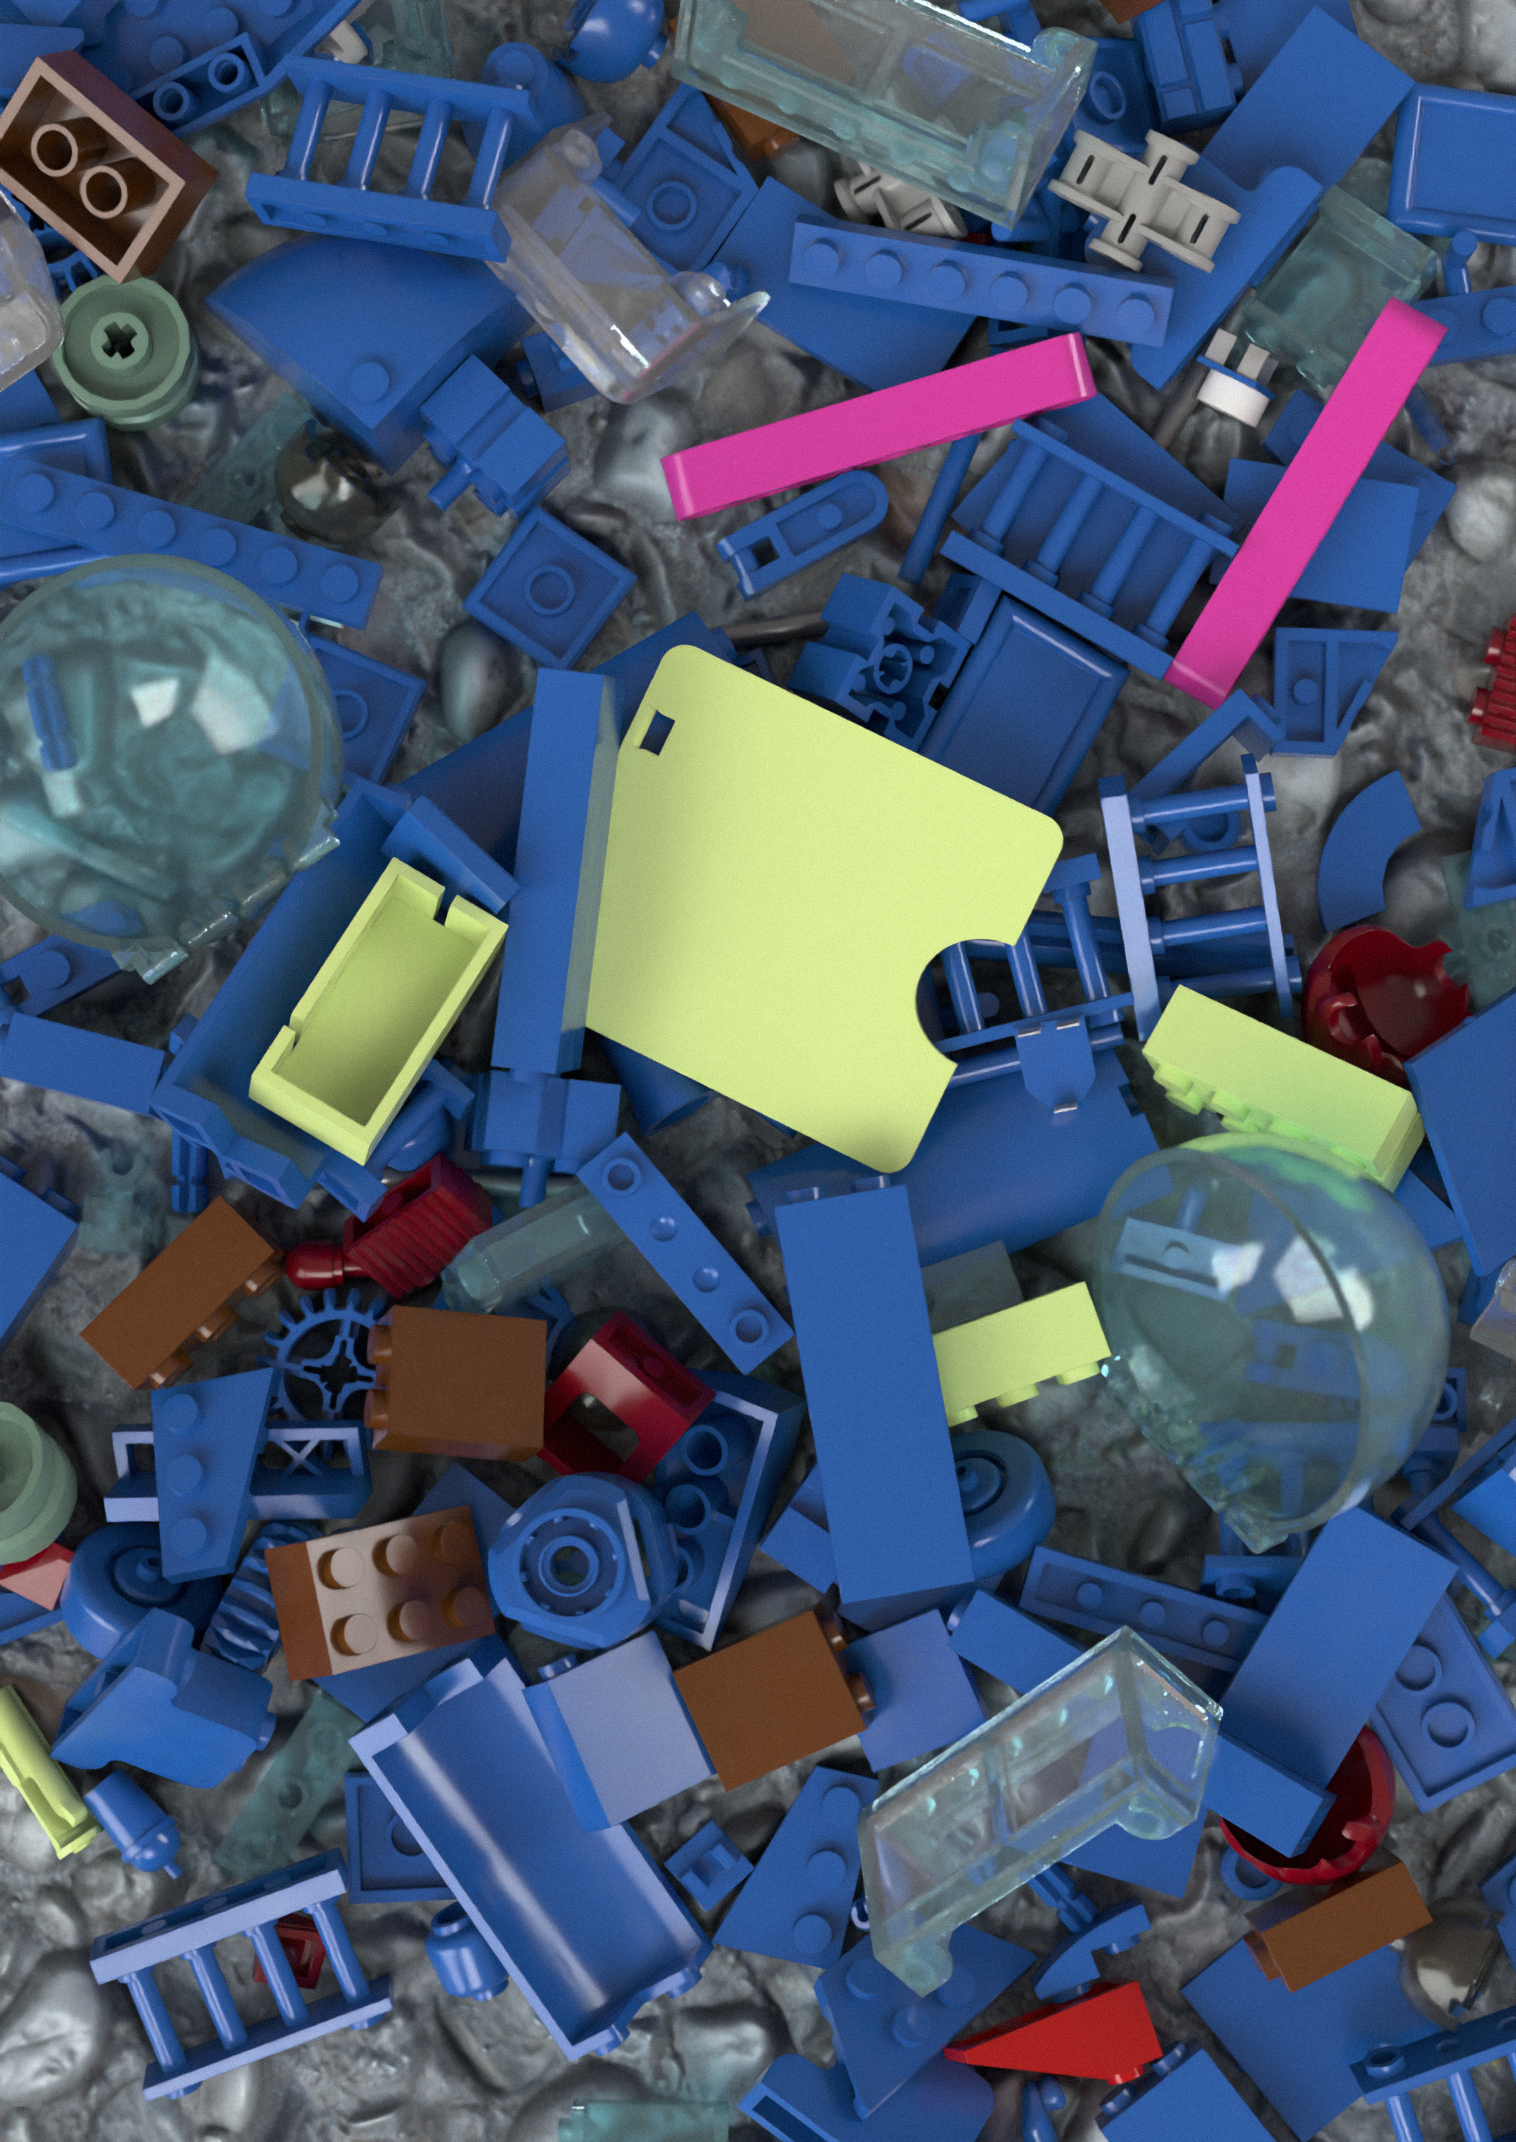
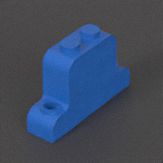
[1083,142,1325,394]
[48,1607,277,1789]
[737,2049,995,2142]

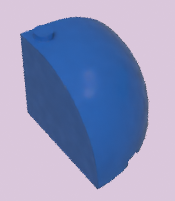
[204,232,561,477]

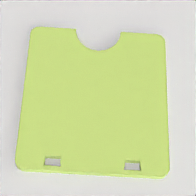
[585,645,1064,1173]

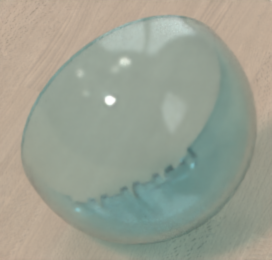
[0,553,345,985]
[1092,1132,1451,1554]

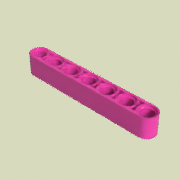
[1163,296,1449,711]
[660,332,1098,522]

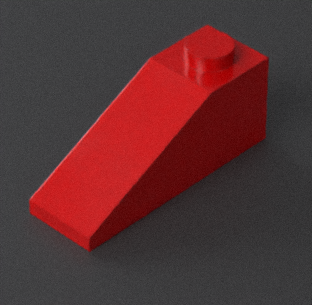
[943,1977,1163,2085]

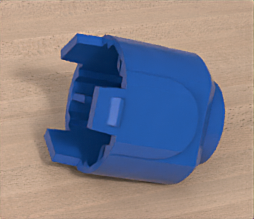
[488,1471,681,1650]

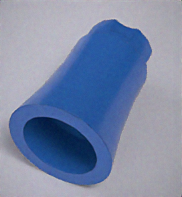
[596,1032,719,1137]

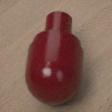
[285,1239,371,1291]

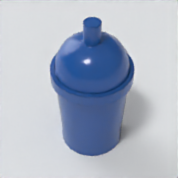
[82,1767,184,1880]

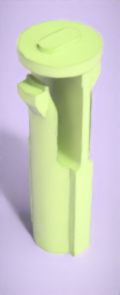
[0,1684,105,1860]

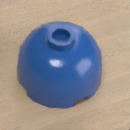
[551,0,668,84]

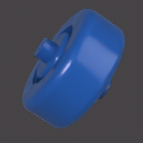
[950,1430,1057,1580]
[60,1521,223,1660]

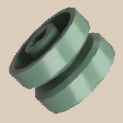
[50,275,202,432]
[0,1401,77,1565]

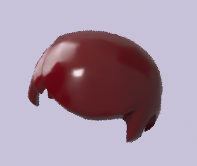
[1301,924,1473,1092]
[1219,1724,1397,1886]

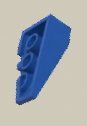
[650,1367,807,1651]

